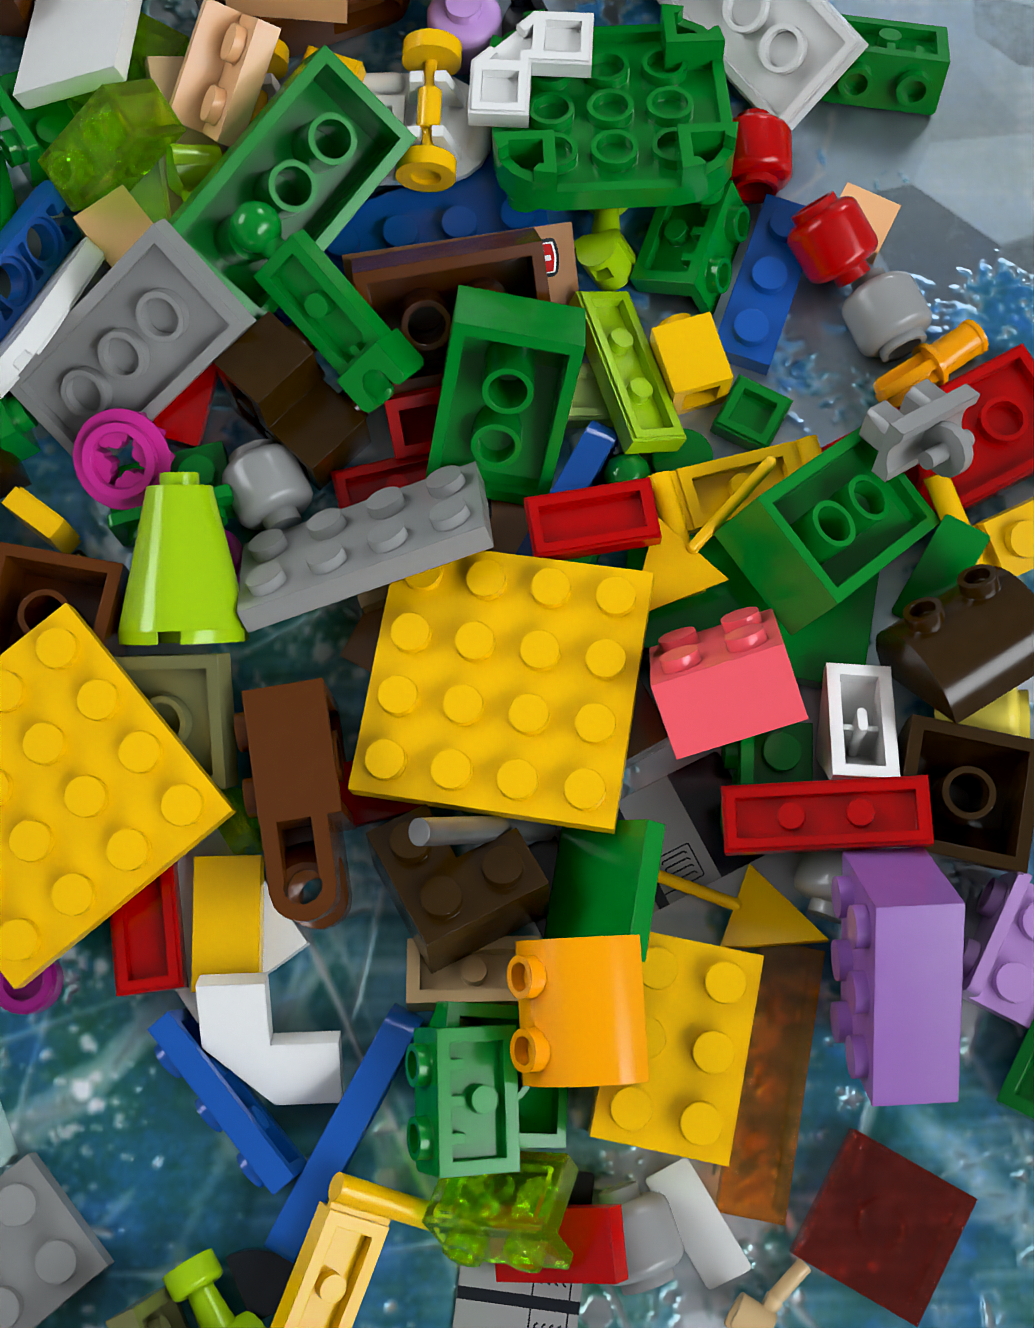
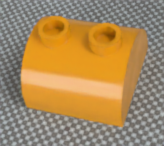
[507,934,649,1087]

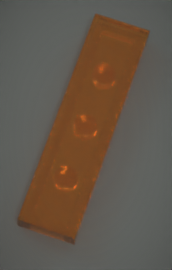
[715,945,825,1226]

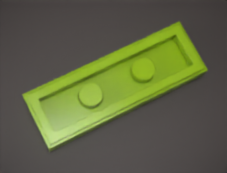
[568,291,687,454]

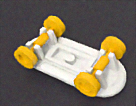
[220,28,493,192]

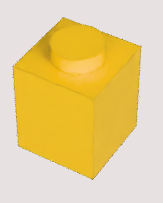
[649,312,734,415]

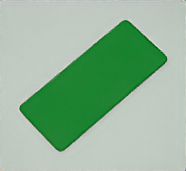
[892,515,990,618]

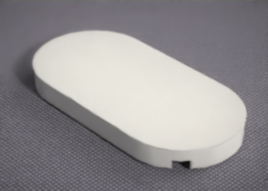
[0,237,105,399]

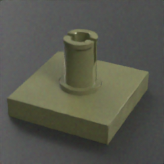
[113,652,239,789]

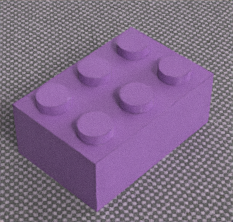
[830,847,965,1107]

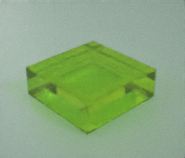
[218,788,263,855]

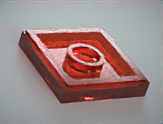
[789,1128,978,1327]

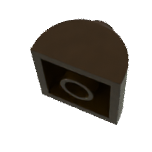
[876,564,1034,724]
[897,714,1034,875]

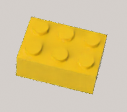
[586,932,764,1167]

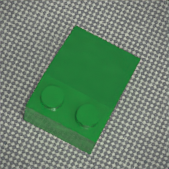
[425,285,586,505]
[714,425,941,636]

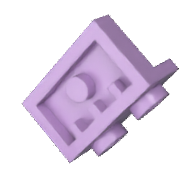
[962,872,1034,1029]

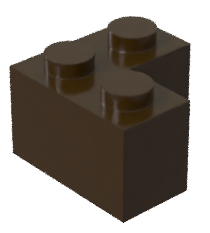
[213,311,371,491]
[366,804,549,974]

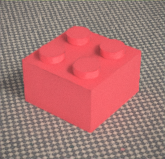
[649,607,808,760]

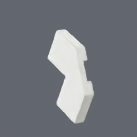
[468,11,594,128]
[195,972,345,1105]

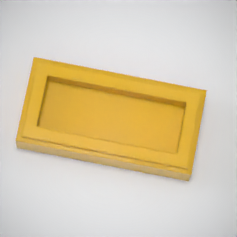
[191,855,264,993]

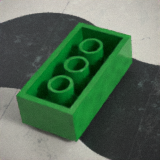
[168,44,417,330]

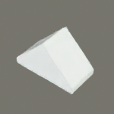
[815,662,900,780]

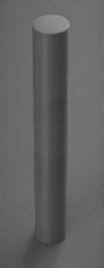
[408,816,557,846]

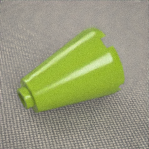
[118,472,249,645]

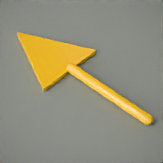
[642,456,777,611]
[657,863,829,949]

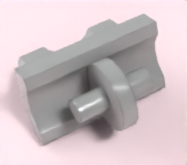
[859,379,980,482]

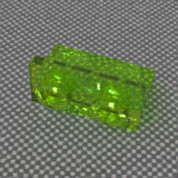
[422,1151,579,1273]

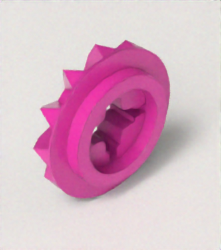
[73,407,176,510]

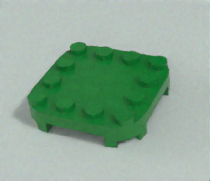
[490,4,739,213]

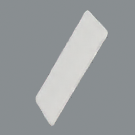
[646,1158,751,1289]

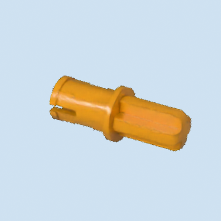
[873,319,989,408]

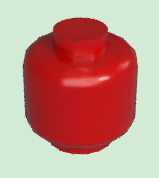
[729,108,793,204]
[787,191,878,288]

